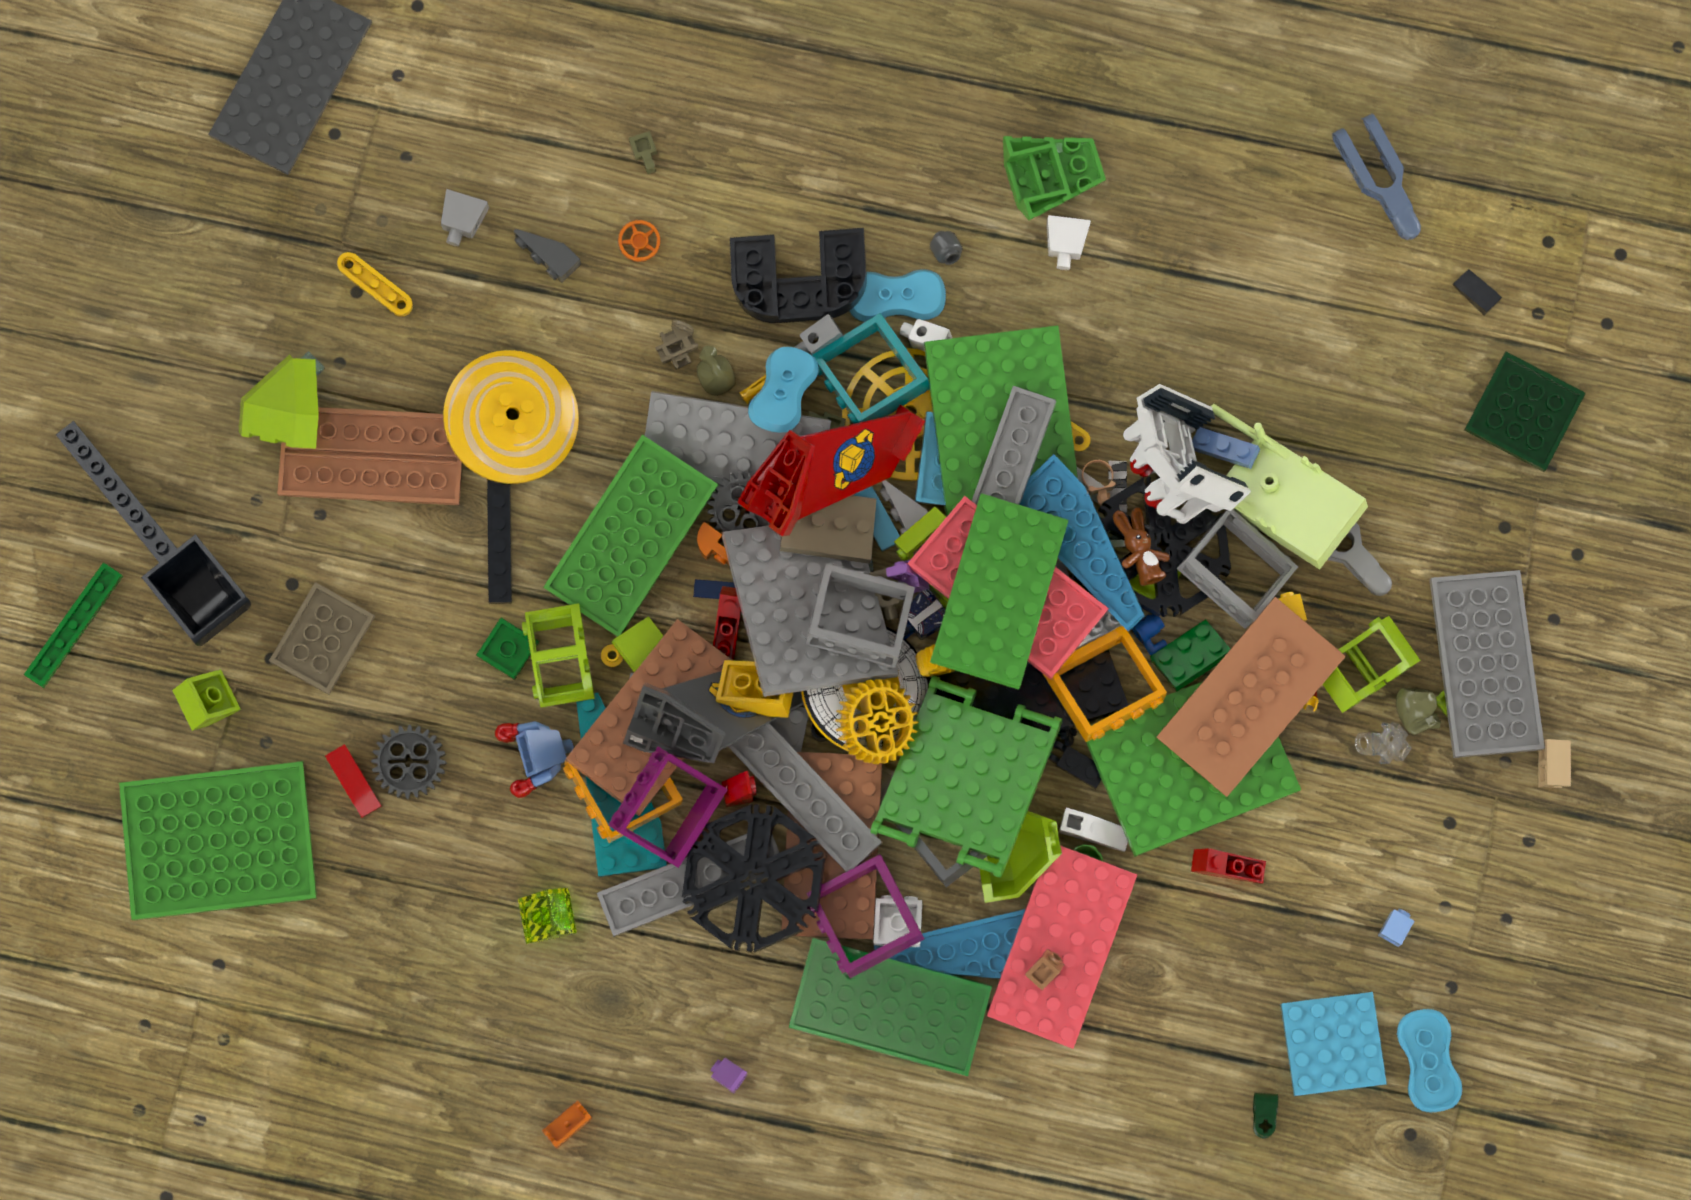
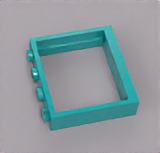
[812,313,930,424]

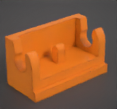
[542,1101,593,1148]

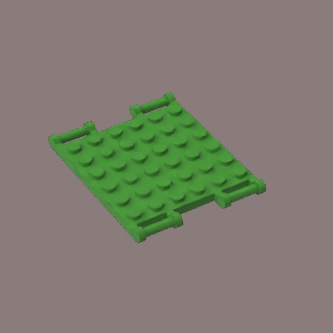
[870,675,1062,878]

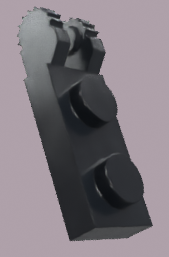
[1048,740,1102,789]

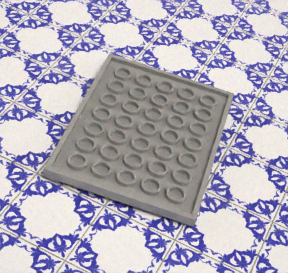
[722,526,898,697]

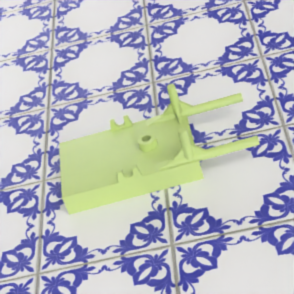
[1211,404,1368,570]

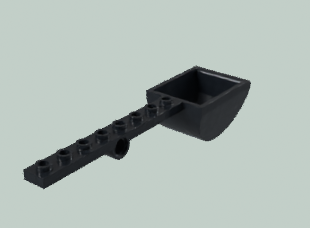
[56,421,251,646]

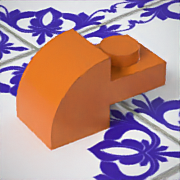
[697,522,729,566]

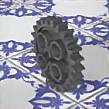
[707,471,770,534]
[371,725,447,800]

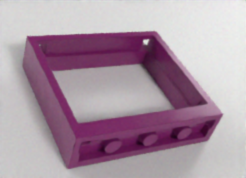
[609,746,728,868]
[806,854,924,978]

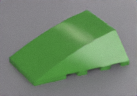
[1003,136,1106,220]

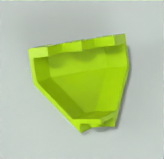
[239,354,319,449]
[979,811,1062,903]

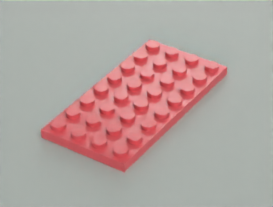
[907,496,1109,679]
[986,846,1137,1049]

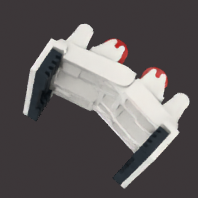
[1123,384,1251,524]

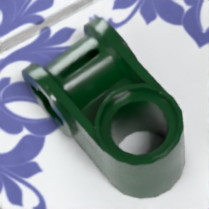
[1253,1093,1278,1139]

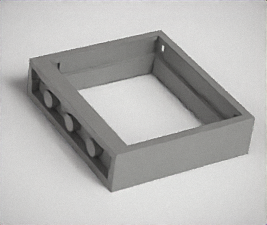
[1177,509,1298,629]
[806,564,915,668]

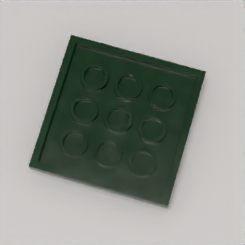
[1464,351,1586,472]

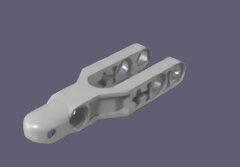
[1328,523,1392,596]

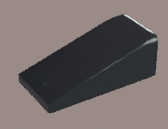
[1452,269,1502,316]

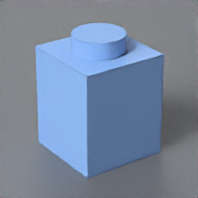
[1378,909,1414,947]

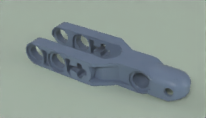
[1332,114,1421,240]

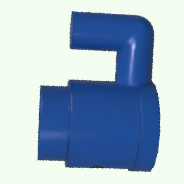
[1132,614,1168,655]

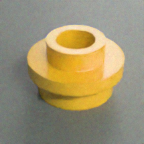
[601,644,624,667]

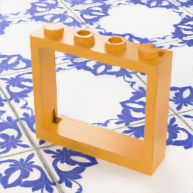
[1043,626,1167,742]
[563,759,683,843]

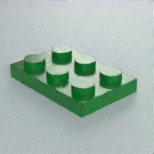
[1150,619,1231,692]

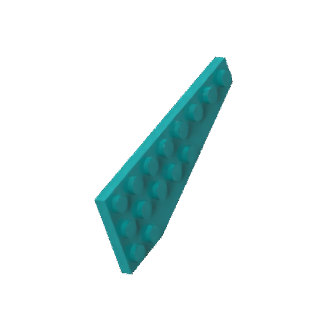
[576,693,667,877]

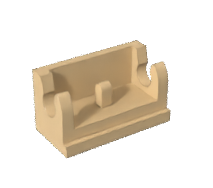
[1538,739,1571,788]

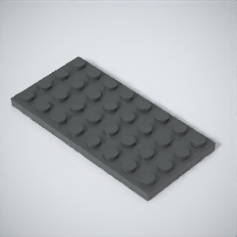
[209,0,372,175]

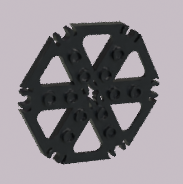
[1098,476,1231,617]
[682,804,825,953]

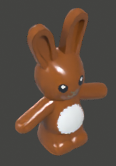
[1113,507,1170,586]

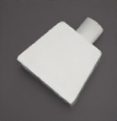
[1046,215,1091,270]
[900,319,952,352]

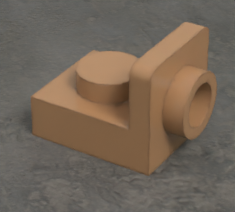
[1025,949,1064,990]

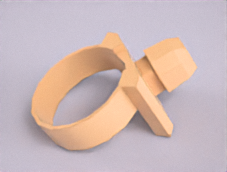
[1081,460,1116,506]

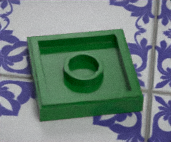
[476,618,540,680]

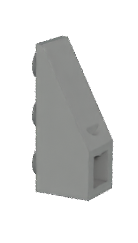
[880,480,928,535]

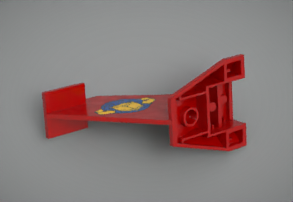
[737,405,925,536]

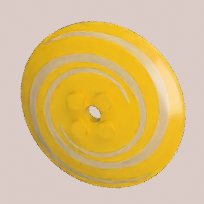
[443,350,579,484]

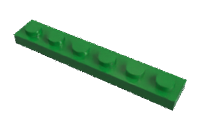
[24,562,123,688]

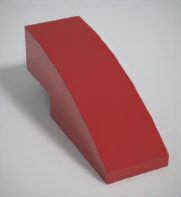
[325,744,382,818]

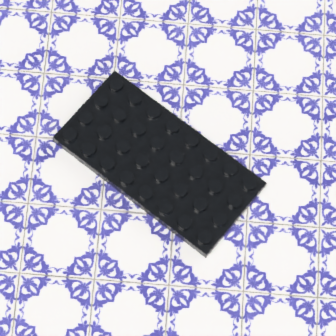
[927,649,1129,732]

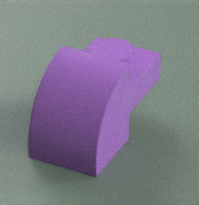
[886,560,930,593]

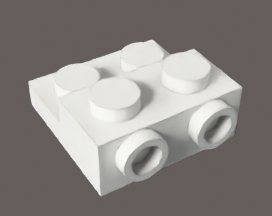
[874,895,922,947]

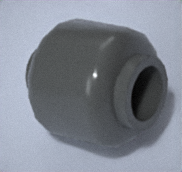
[930,231,963,265]

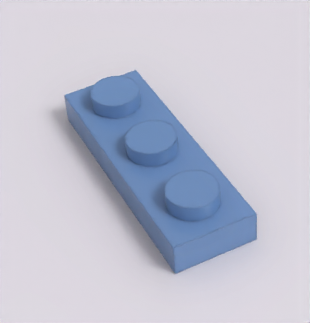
[1192,427,1260,469]

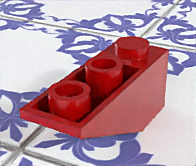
[713,586,742,661]
[721,771,757,807]
[1191,848,1266,884]

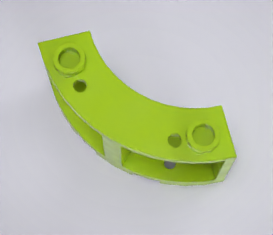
[894,507,949,611]
[522,603,595,708]
[1322,616,1421,713]

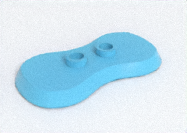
[850,269,946,322]
[748,347,818,433]
[1397,1009,1462,1112]

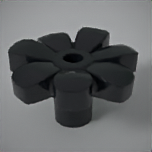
[1057,727,1077,746]

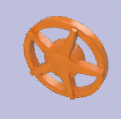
[618,220,660,262]

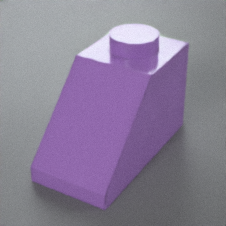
[710,1058,748,1094]

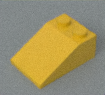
[716,660,793,718]

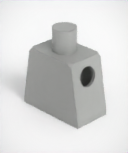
[441,189,489,246]
[794,314,843,355]

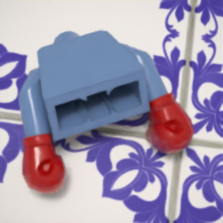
[495,721,573,798]

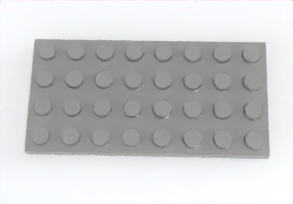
[645,391,831,497]
[1429,570,1545,758]

